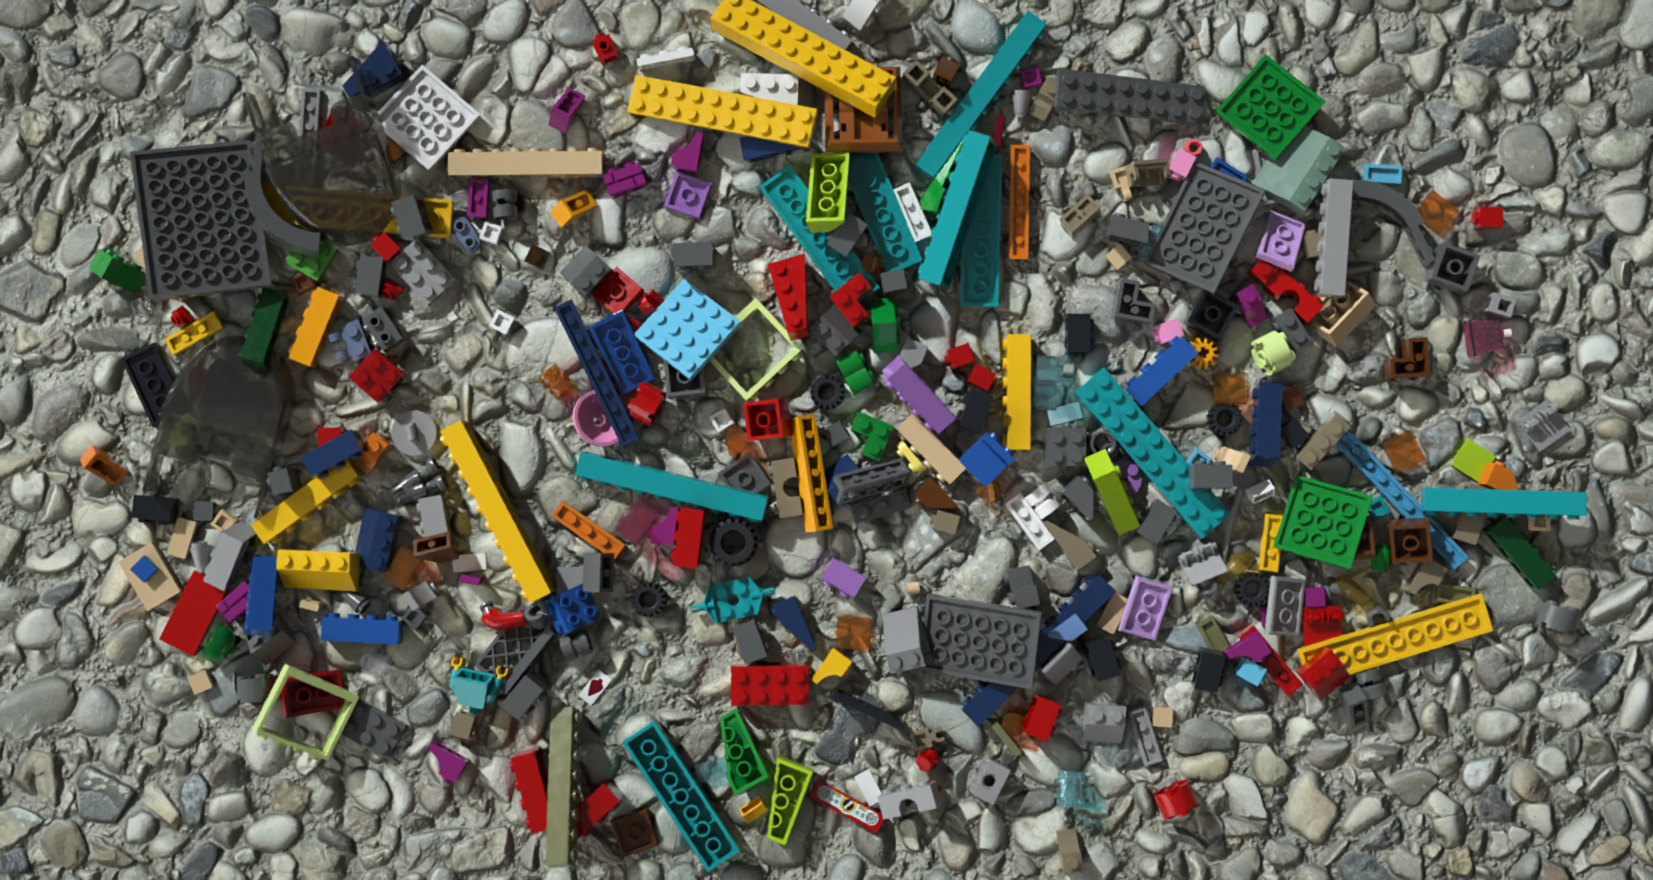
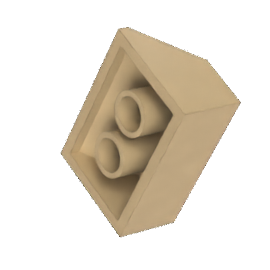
[1308,280,1376,347]

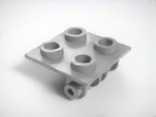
[1517,399,1570,452]
[1177,541,1229,586]

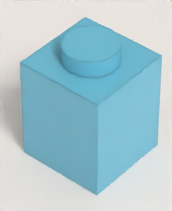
[1233,657,1267,686]

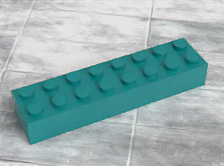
[918,130,998,290]
[622,718,741,872]

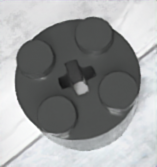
[1534,600,1581,637]
[235,673,275,705]

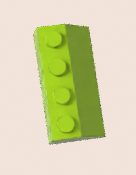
[806,152,850,233]

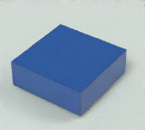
[130,555,159,583]

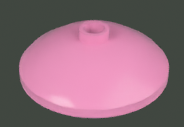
[573,390,627,447]

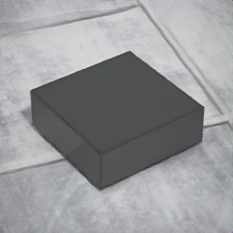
[823,421,849,447]
[193,501,215,521]
[401,608,429,631]

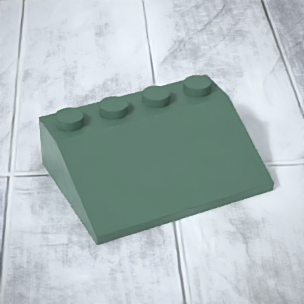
[1251,126,1346,215]

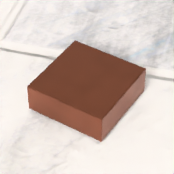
[290,272,317,295]
[1282,386,1304,411]

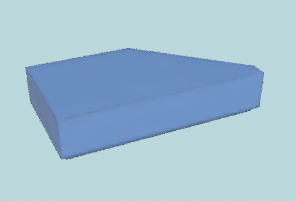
[1047,614,1088,641]

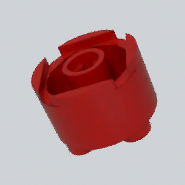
[627,382,667,427]
[1153,779,1200,821]

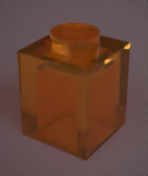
[724,426,749,456]

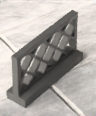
[474,604,559,694]

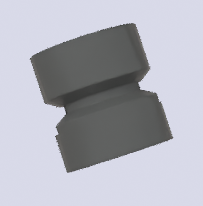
[492,189,519,220]
[1087,431,1116,455]
[559,629,593,661]
[1355,666,1388,700]

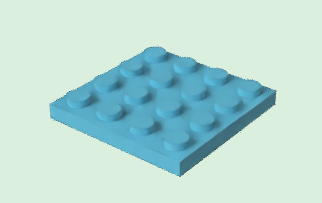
[634,279,741,381]

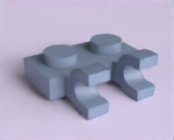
[328,319,371,362]

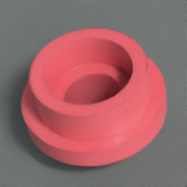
[1184,139,1203,158]

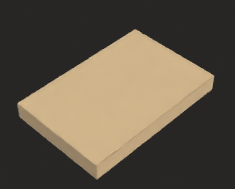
[118,542,183,611]

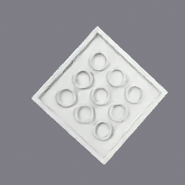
[371,65,481,172]

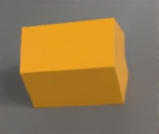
[739,796,768,824]

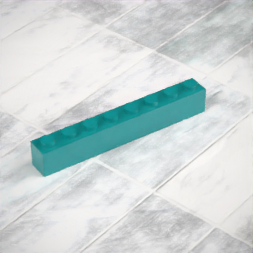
[1420,487,1587,520]

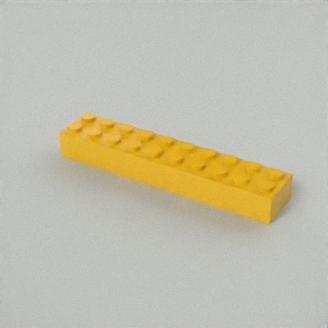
[710,0,896,118]
[440,420,556,603]

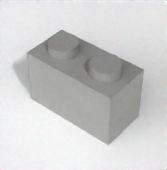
[417,495,452,537]

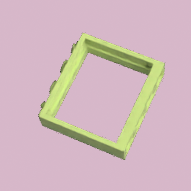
[709,298,803,401]
[253,664,359,761]

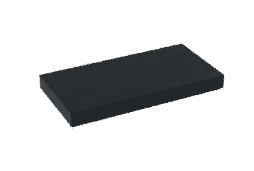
[121,342,190,428]
[831,687,905,731]

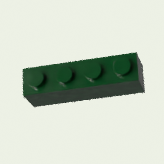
[239,288,290,369]
[1482,516,1556,591]

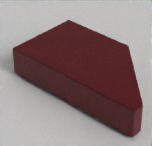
[993,115,1005,154]

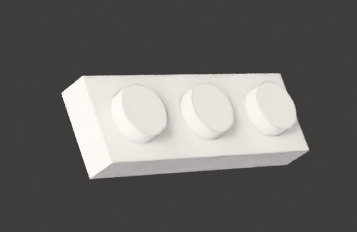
[636,46,695,70]
[893,182,931,243]
[1004,493,1054,550]

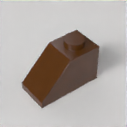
[932,57,960,90]
[914,478,958,508]
[413,531,459,563]

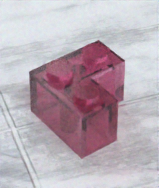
[616,499,660,545]

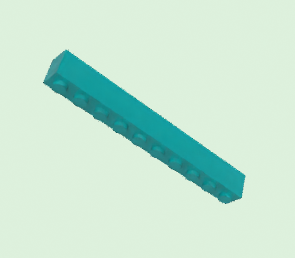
[914,11,1046,181]
[575,451,769,523]

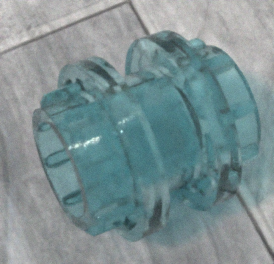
[1053,771,1088,808]

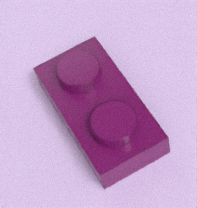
[467,178,491,218]

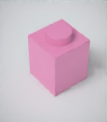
[1168,148,1196,181]
[1152,318,1184,345]

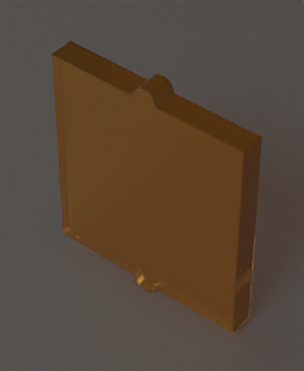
[1417,190,1459,235]
[1211,372,1247,405]
[1381,429,1425,473]
[835,616,872,650]

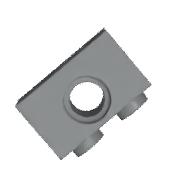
[970,757,1011,805]

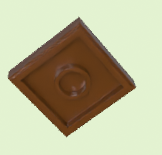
[610,808,659,857]

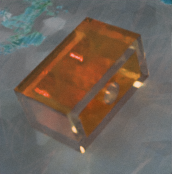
[383,545,426,591]

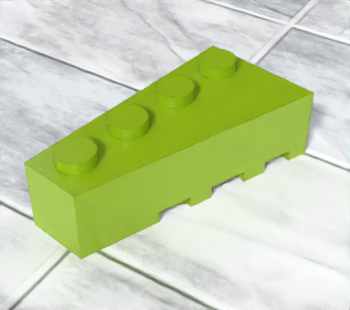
[1084,449,1140,536]
[767,756,815,845]

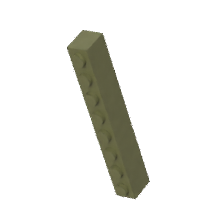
[545,706,582,868]

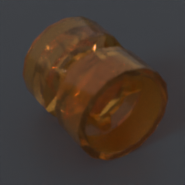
[538,364,575,400]

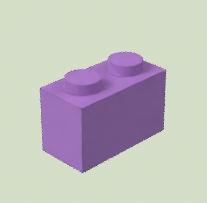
[821,558,866,599]

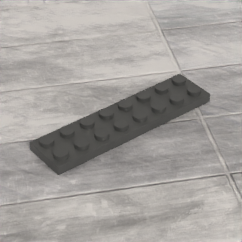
[1054,68,1205,126]

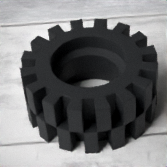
[810,375,845,410]
[1206,401,1244,436]
[1233,572,1270,607]
[631,582,667,617]

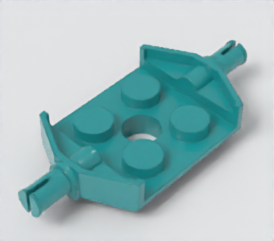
[691,576,775,624]

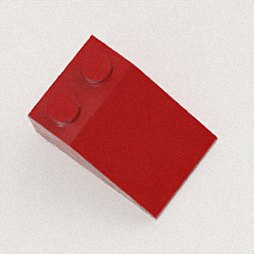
[279,669,345,718]

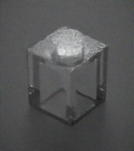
[360,651,392,676]

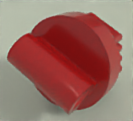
[636,289,665,316]
[916,747,941,773]

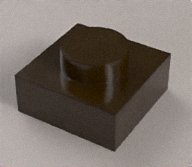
[524,244,550,270]

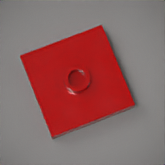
[592,266,645,314]

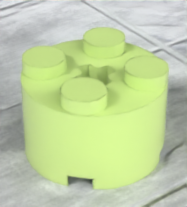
[1251,331,1296,376]

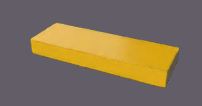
[164,311,225,356]
[1258,513,1283,573]

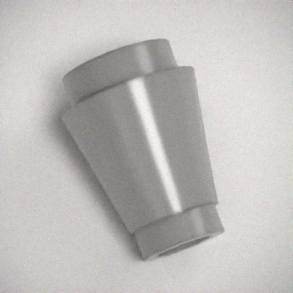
[1013,90,1031,118]
[190,541,210,570]

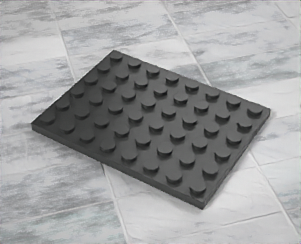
[130,140,272,301]

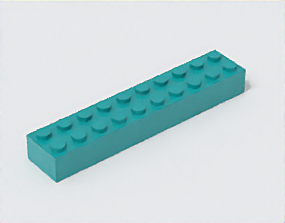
[1072,367,1231,539]

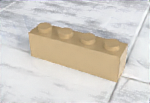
[896,413,966,484]

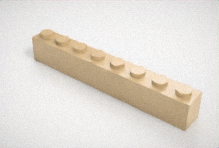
[448,148,604,179]

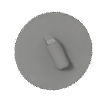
[391,410,437,456]

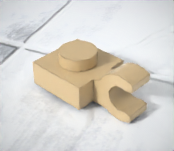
[1109,166,1132,202]

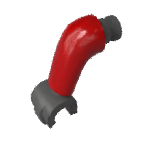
[480,601,549,631]

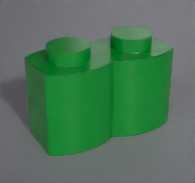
[835,351,875,395]

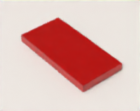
[159,570,230,656]

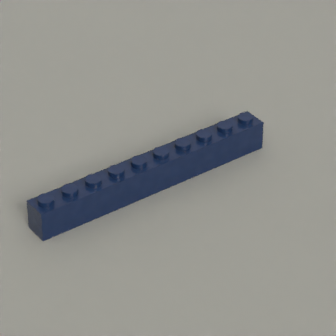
[961,574,1116,727]

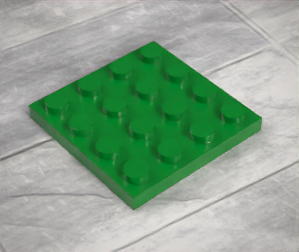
[1215,54,1326,161]
[1273,475,1373,571]

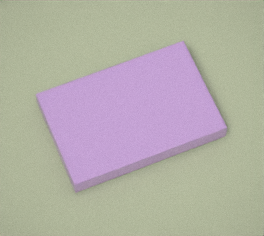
[1256,210,1306,272]
[1118,575,1173,641]

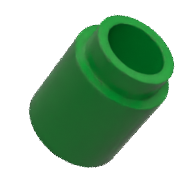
[1370,544,1392,572]

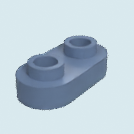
[451,217,481,253]

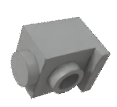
[1482,292,1517,319]

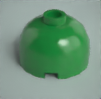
[200,623,237,662]

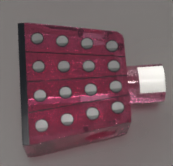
[1462,320,1512,358]

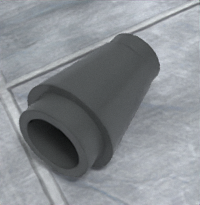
[341,591,371,614]

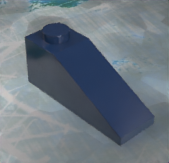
[771,595,816,651]

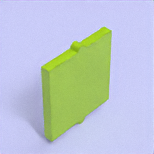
[1450,438,1496,482]

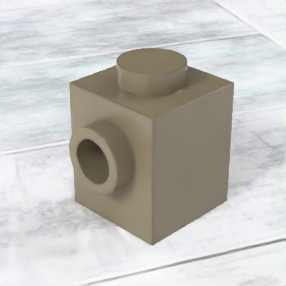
[449,710,478,741]

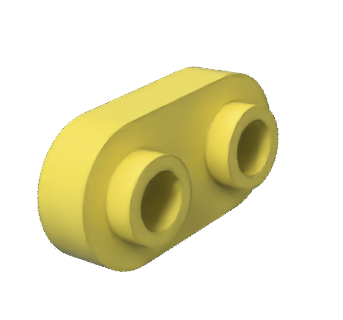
[895,440,926,474]

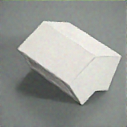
[1245,480,1275,504]

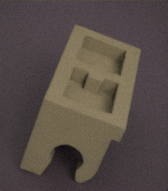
[1125,158,1170,187]
[1059,194,1101,239]

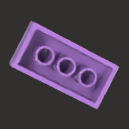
[882,355,956,434]

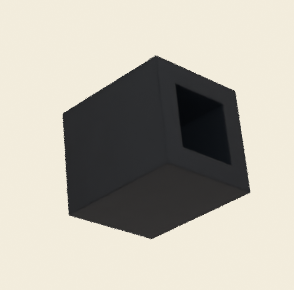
[1281,418,1310,449]

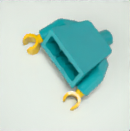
[450,657,510,715]

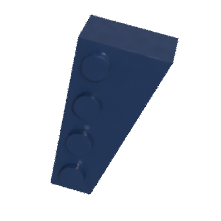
[1247,382,1283,468]

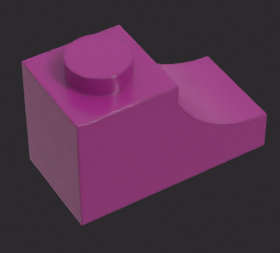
[548,88,585,133]
[671,132,704,174]
[1231,284,1268,329]
[648,507,680,546]
[1222,631,1271,663]
[429,741,470,783]

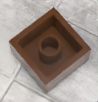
[1389,517,1433,563]

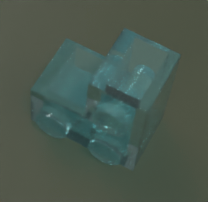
[1032,355,1064,411]

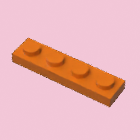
[552,501,626,560]

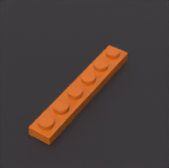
[1008,145,1030,260]

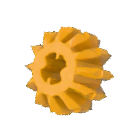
[1190,337,1219,369]

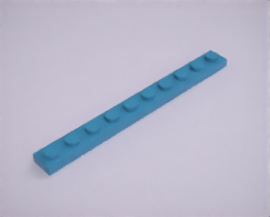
[1335,429,1468,570]

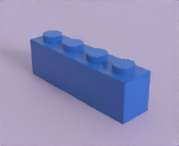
[1126,335,1199,406]
[244,554,279,636]
[321,613,404,645]

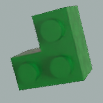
[88,249,146,294]
[870,298,900,353]
[851,411,894,462]

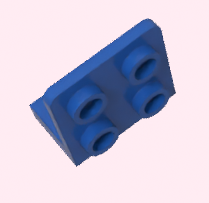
[959,432,1015,486]
[545,584,600,636]

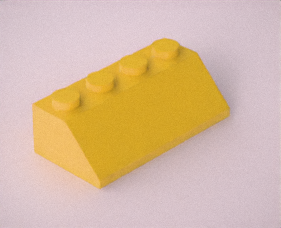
[277,549,360,591]

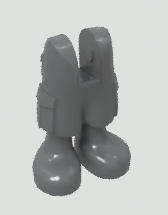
[390,457,449,505]

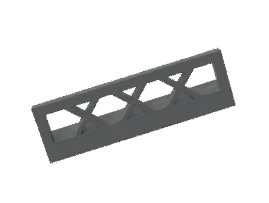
[833,458,910,504]

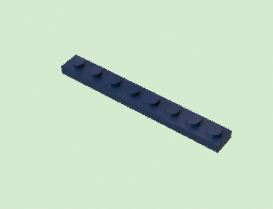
[554,299,640,447]

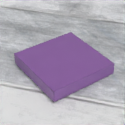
[664,171,713,220]

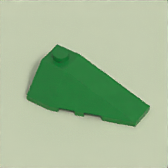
[920,142,963,215]
[720,708,774,796]

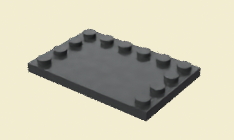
[1143,161,1265,295]
[918,593,1042,689]

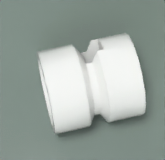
[1025,483,1061,519]

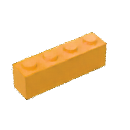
[288,287,344,368]

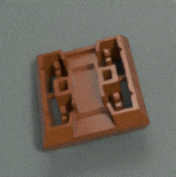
[825,66,903,153]

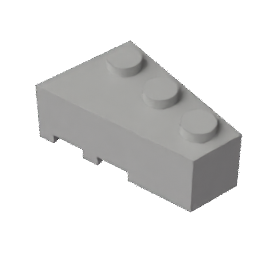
[203,520,258,591]

